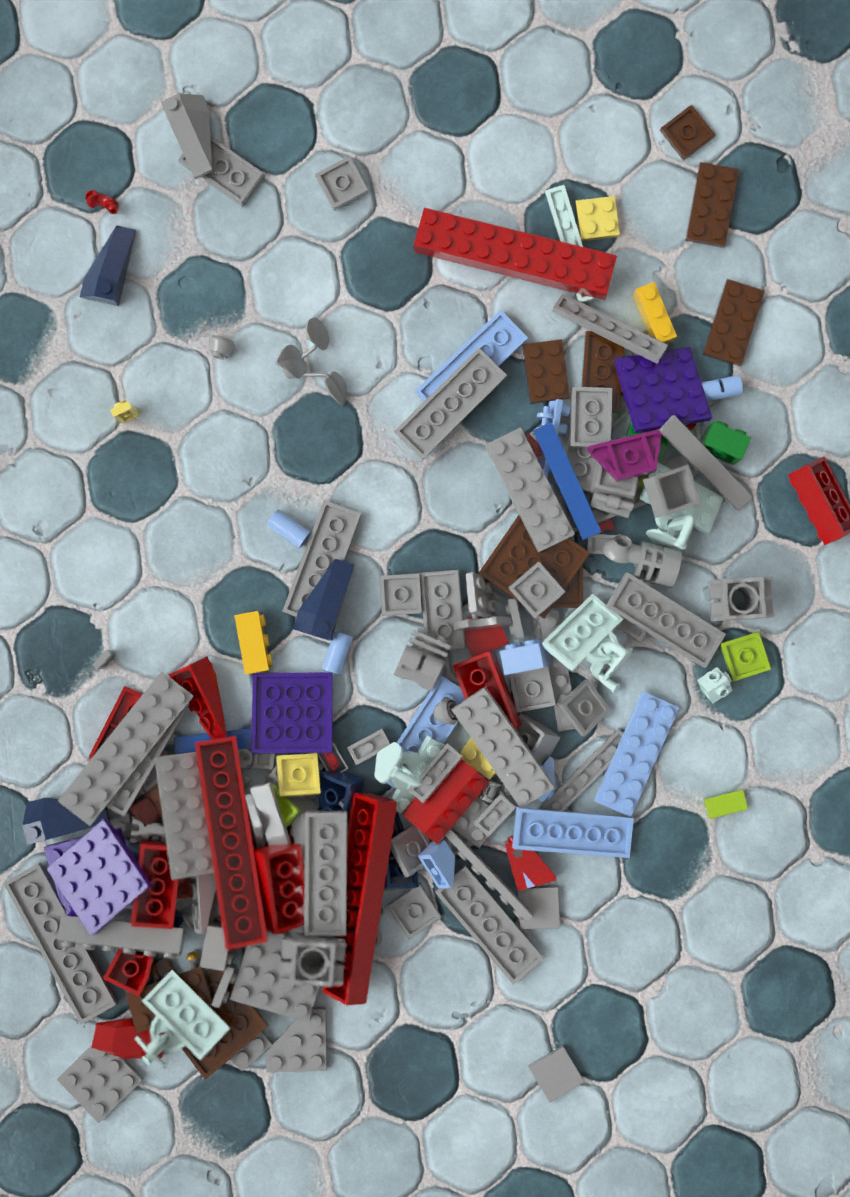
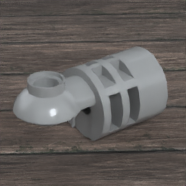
[603,535,682,587]

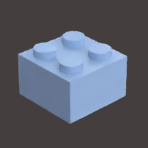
[500,638,552,675]

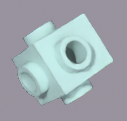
[697,667,733,704]

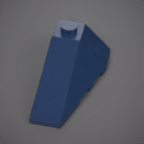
[80,225,136,306]
[293,559,355,641]
[316,770,364,831]
[22,797,110,845]
[384,811,419,891]

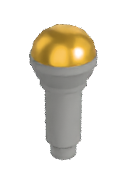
[186,951,200,970]

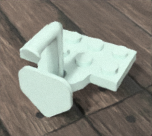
[639,463,724,550]
[541,594,633,694]
[375,736,461,813]
[135,970,230,1068]

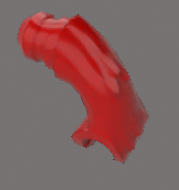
[85,190,119,215]

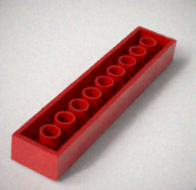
[414,208,617,300]
[195,736,268,950]
[323,793,397,1006]

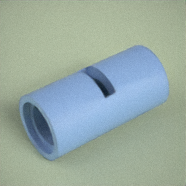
[701,375,743,401]
[267,509,311,548]
[322,631,353,675]

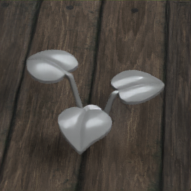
[275,317,347,406]

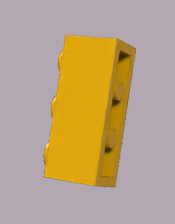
[632,282,677,344]
[234,611,273,674]

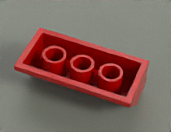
[788,456,850,545]
[452,650,522,728]
[401,759,489,844]
[130,840,179,929]
[254,844,305,935]

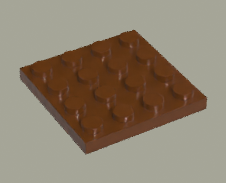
[478,515,590,619]
[182,969,269,1080]

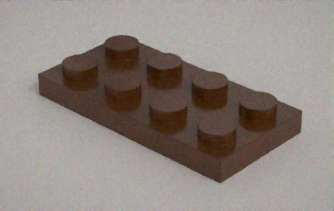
[685,162,739,248]
[702,279,765,367]
[581,331,624,414]
[125,967,214,1033]

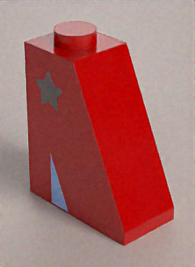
[504,835,557,891]

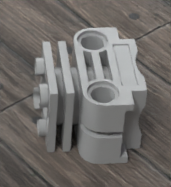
[708,577,775,621]
[394,628,451,691]
[280,933,346,987]

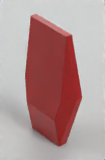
[91,1018,166,1059]

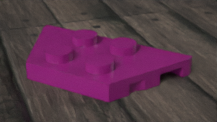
[587,429,662,482]

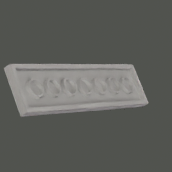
[58,671,194,826]
[3,862,118,1025]

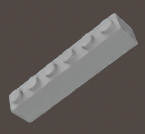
[57,915,186,959]

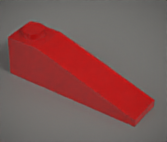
[168,656,227,740]
[88,686,143,761]
[103,949,153,997]

